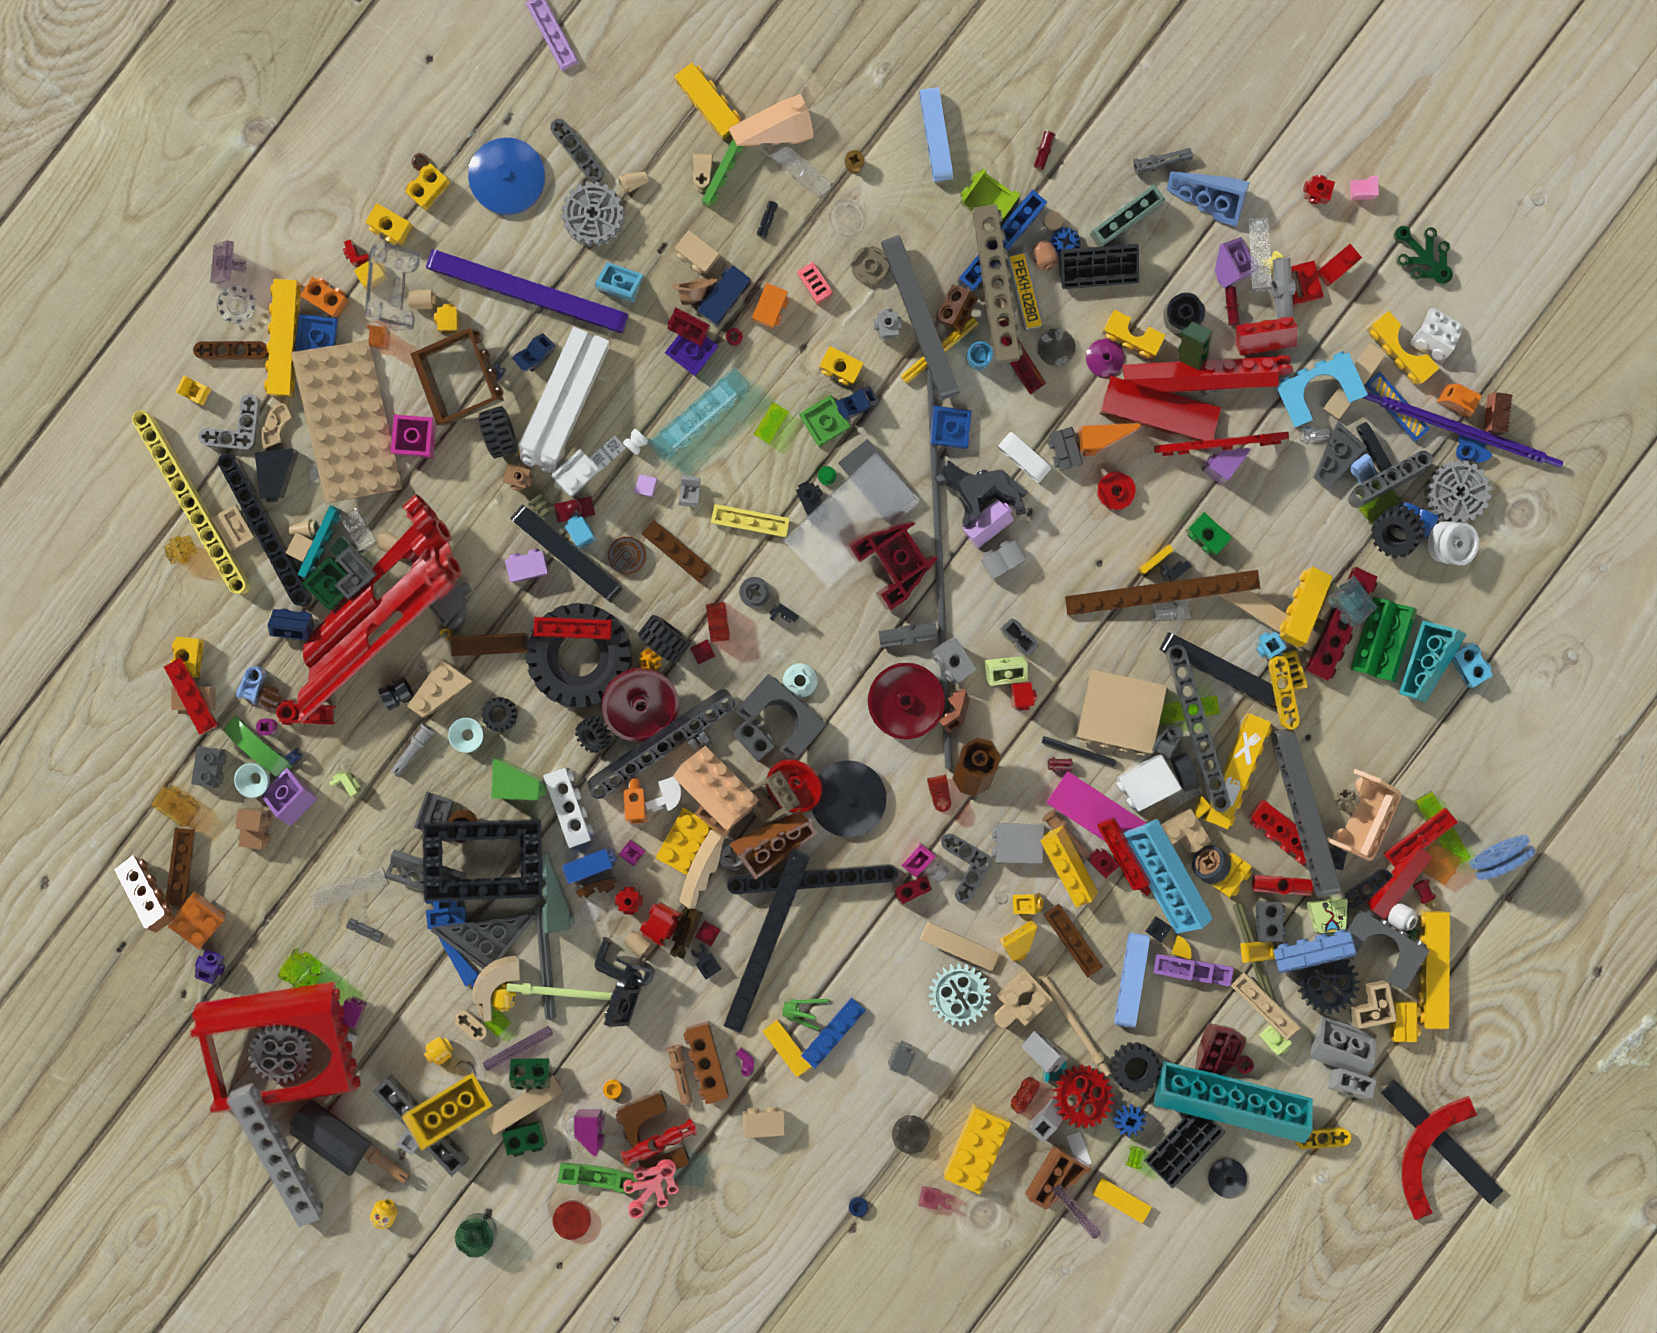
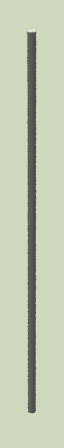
[926,368,953,769]

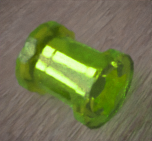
[1125,1145,1146,1169]

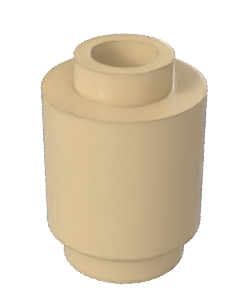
[408,289,438,309]
[376,531,400,553]
[624,930,653,958]

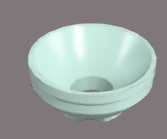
[783,663,818,698]
[448,718,484,753]
[234,763,270,798]

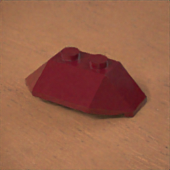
[1195,1023,1247,1075]

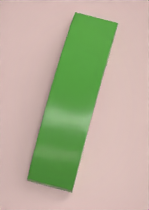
[223,715,293,777]
[557,1163,636,1194]

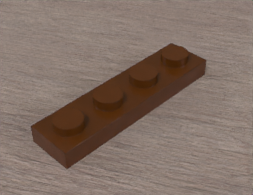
[642,519,712,583]
[165,827,196,906]
[1043,903,1103,978]

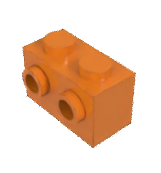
[752,282,790,330]

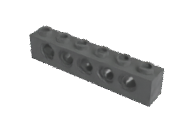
[373,1074,470,1177]

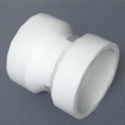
[623,429,649,455]

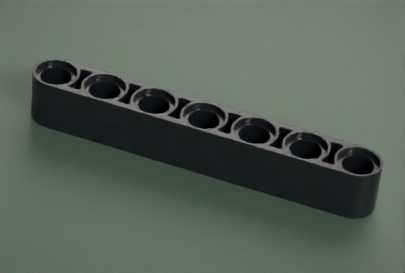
[510,504,623,603]
[1159,632,1281,709]

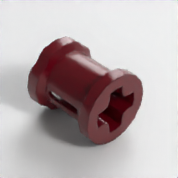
[1413,879,1437,904]

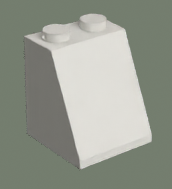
[1116,755,1181,812]

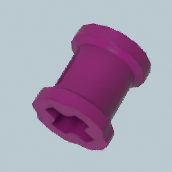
[256,718,278,736]

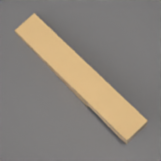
[1218,574,1321,652]

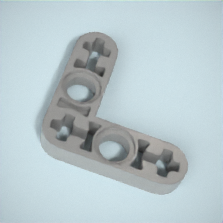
[198,394,260,450]

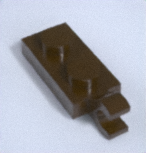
[670,907,703,959]

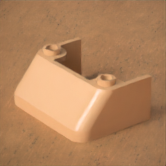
[1326,769,1401,861]

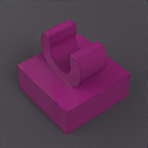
[618,839,645,866]

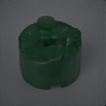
[455,1213,497,1258]

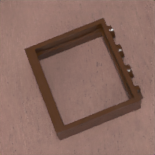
[410,327,504,426]

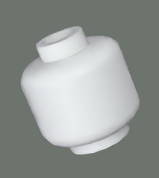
[1388,903,1418,932]

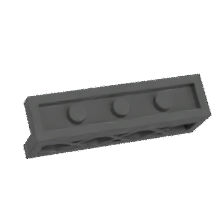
[384,850,467,902]

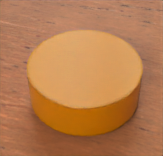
[603,1079,623,1099]

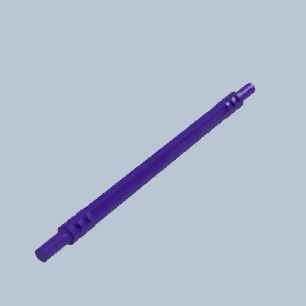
[1363,391,1563,468]

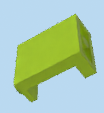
[960,168,1021,227]

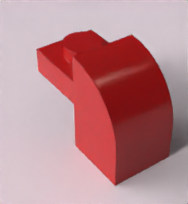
[1317,244,1362,287]

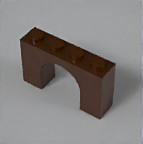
[615,1089,691,1180]

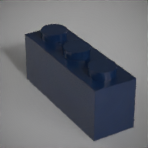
[697,265,752,328]

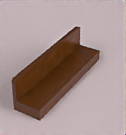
[448,633,529,656]

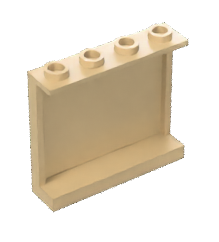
[1075,669,1167,756]

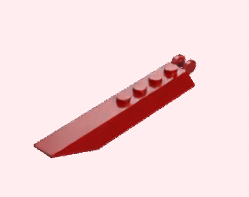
[1122,355,1293,393]

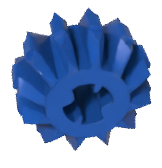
[1113,1104,1147,1138]

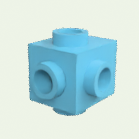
[1256,631,1286,659]

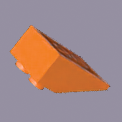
[1077,423,1140,457]

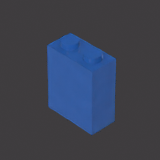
[562,847,618,884]

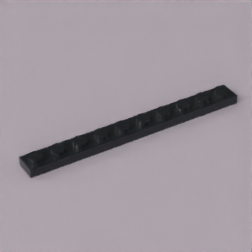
[723,849,810,1033]

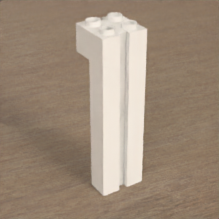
[519,327,609,473]

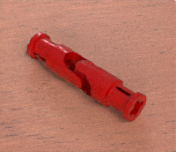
[620,1118,697,1168]

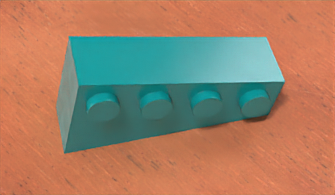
[1399,621,1467,703]

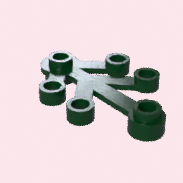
[1393,226,1453,284]

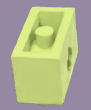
[985,656,1028,686]

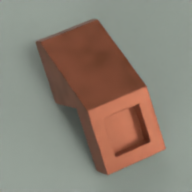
[940,688,970,734]

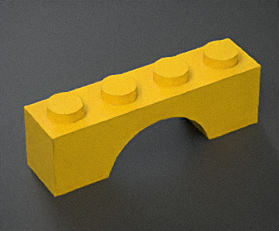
[1367,311,1439,386]

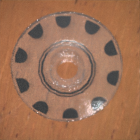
[217,285,256,324]

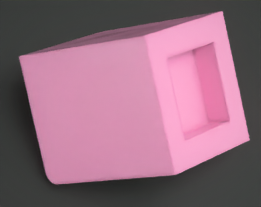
[1350,176,1379,200]

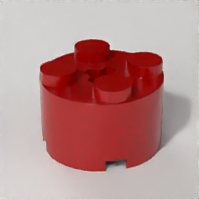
[639,902,682,947]

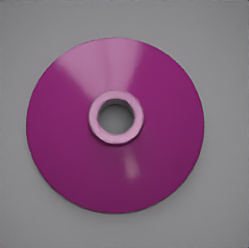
[1086,339,1124,377]

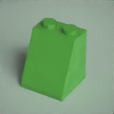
[491,758,547,800]

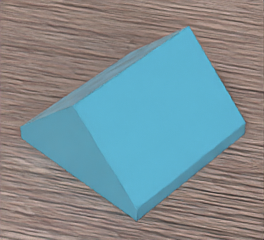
[595,262,643,303]

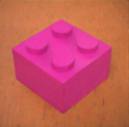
[391,414,436,459]

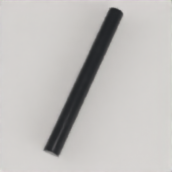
[1041,736,1116,767]

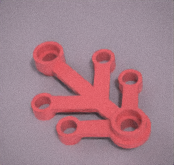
[623,1160,678,1219]

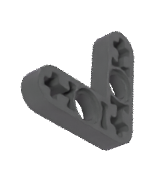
[941,833,992,904]

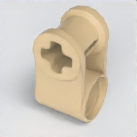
[692,154,713,193]

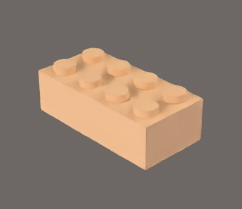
[673,746,759,831]

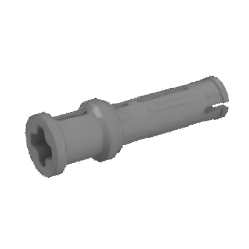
[390,723,436,778]

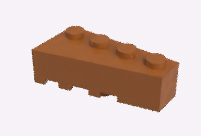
[730,810,818,880]

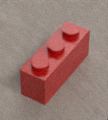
[1235,317,1298,356]

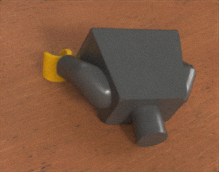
[428,582,472,640]

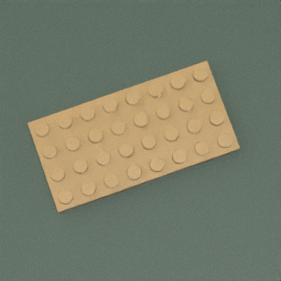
[291,340,402,504]

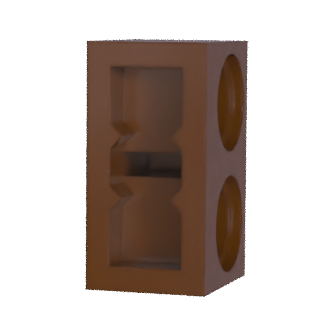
[935,285,978,332]

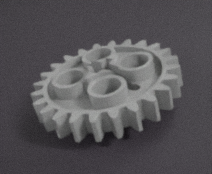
[248,1025,313,1083]

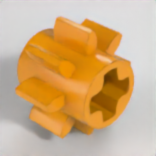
[639,648,663,670]

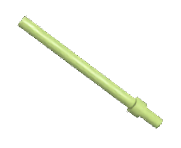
[506,983,612,1001]

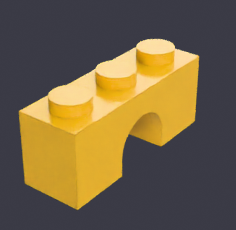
[1102,309,1166,359]

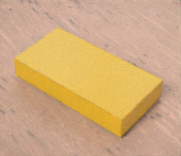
[1137,544,1174,575]
[1240,941,1276,963]

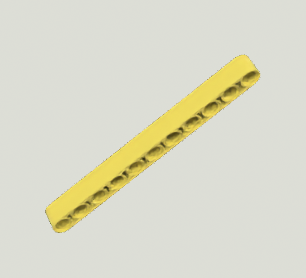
[132,410,250,595]

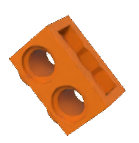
[300,276,349,319]

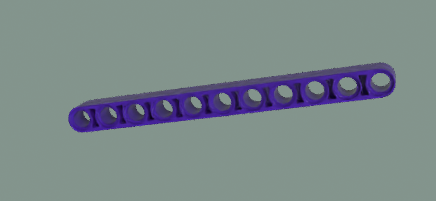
[425,249,629,333]

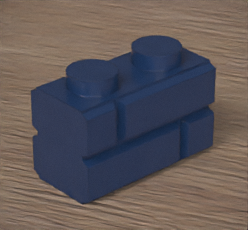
[268,608,314,641]

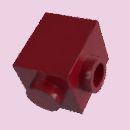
[1088,848,1120,879]

